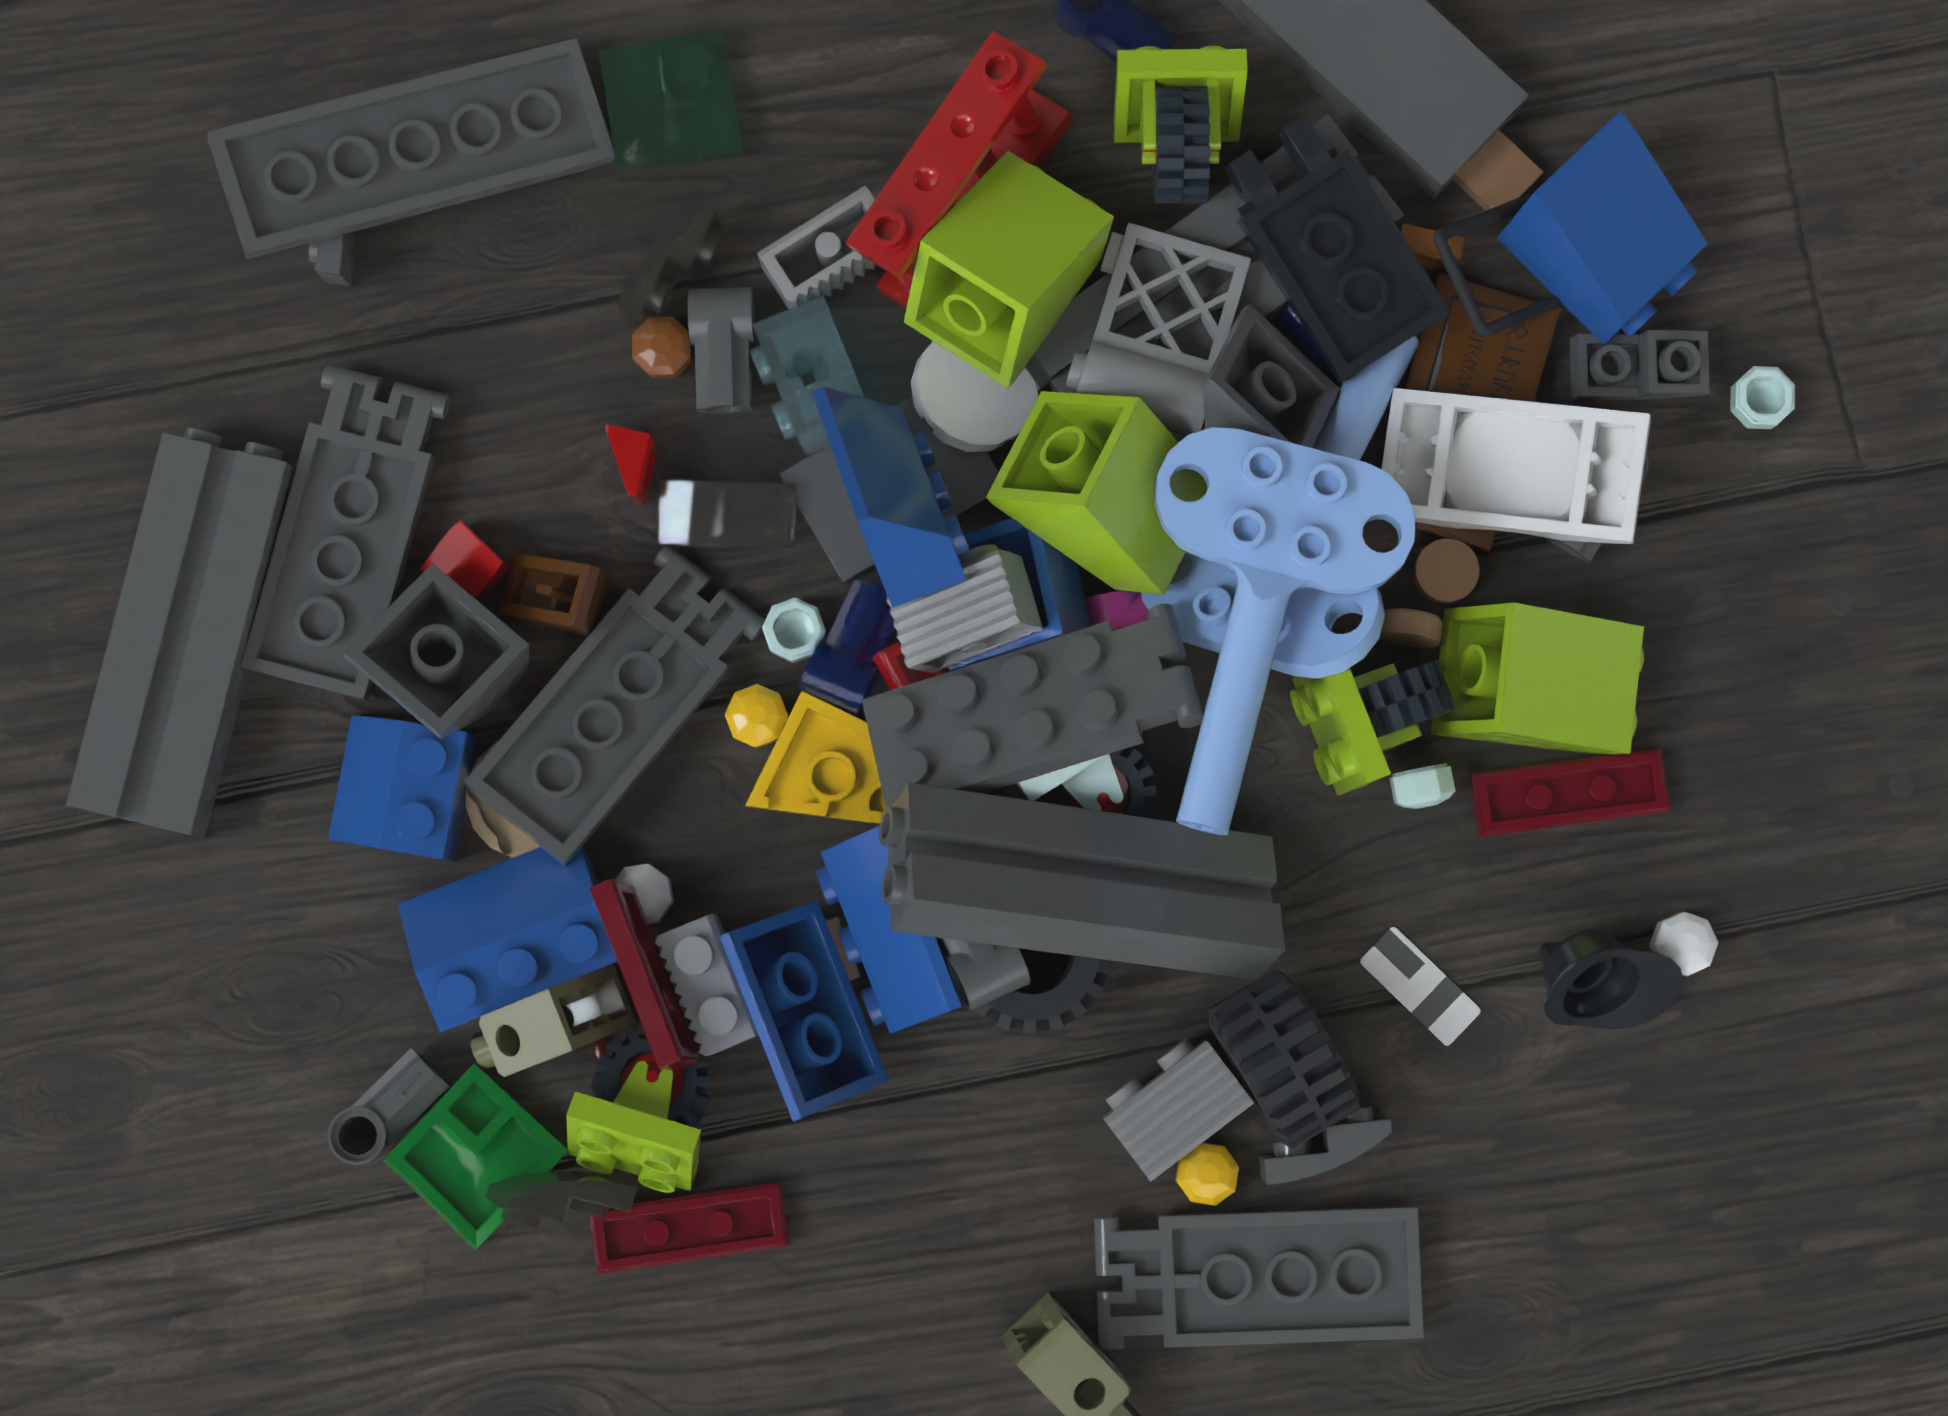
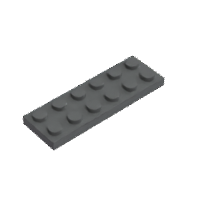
[207,38,616,259]

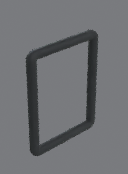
[1434,194,1563,337]

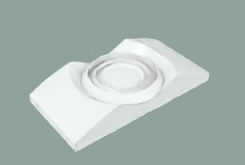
[1381,388,1651,544]

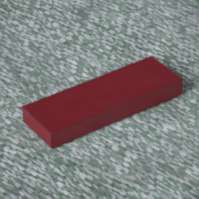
[1468,748,1670,838]
[590,879,700,1072]
[588,1181,790,1275]

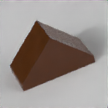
[498,553,610,638]

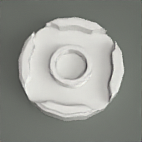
[911,341,1038,452]

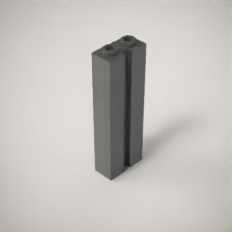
[1218,0,1529,200]
[1025,114,1404,393]
[66,427,296,838]
[879,783,1285,980]

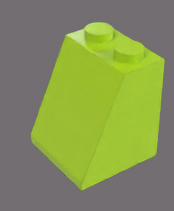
[904,151,1114,389]
[986,391,1207,595]
[1430,602,1644,755]

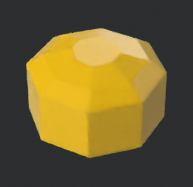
[725,684,789,749]
[1175,1142,1239,1206]

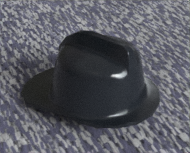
[1539,928,1683,1029]

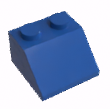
[949,518,1091,671]
[328,715,478,862]

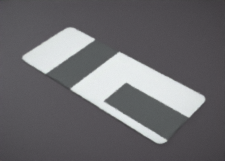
[1360,927,1481,1046]

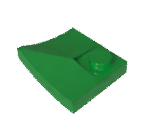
[383,1063,569,1250]

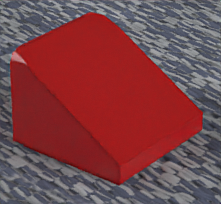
[605,425,659,504]
[420,519,510,601]

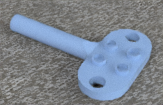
[1141,336,1419,679]
[1154,427,1415,835]

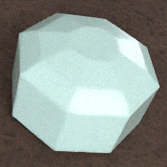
[1730,366,1795,429]
[762,597,826,663]
[1389,763,1455,809]

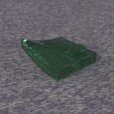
[598,29,745,169]

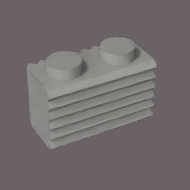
[757,186,876,317]
[886,545,1043,673]
[654,913,759,1056]
[1102,1038,1254,1182]

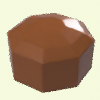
[632,317,693,379]

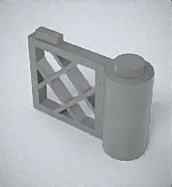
[1065,223,1251,436]

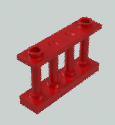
[845,31,1073,309]

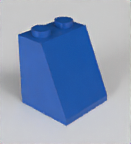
[1497,112,1708,345]

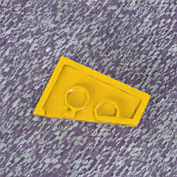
[745,691,886,824]

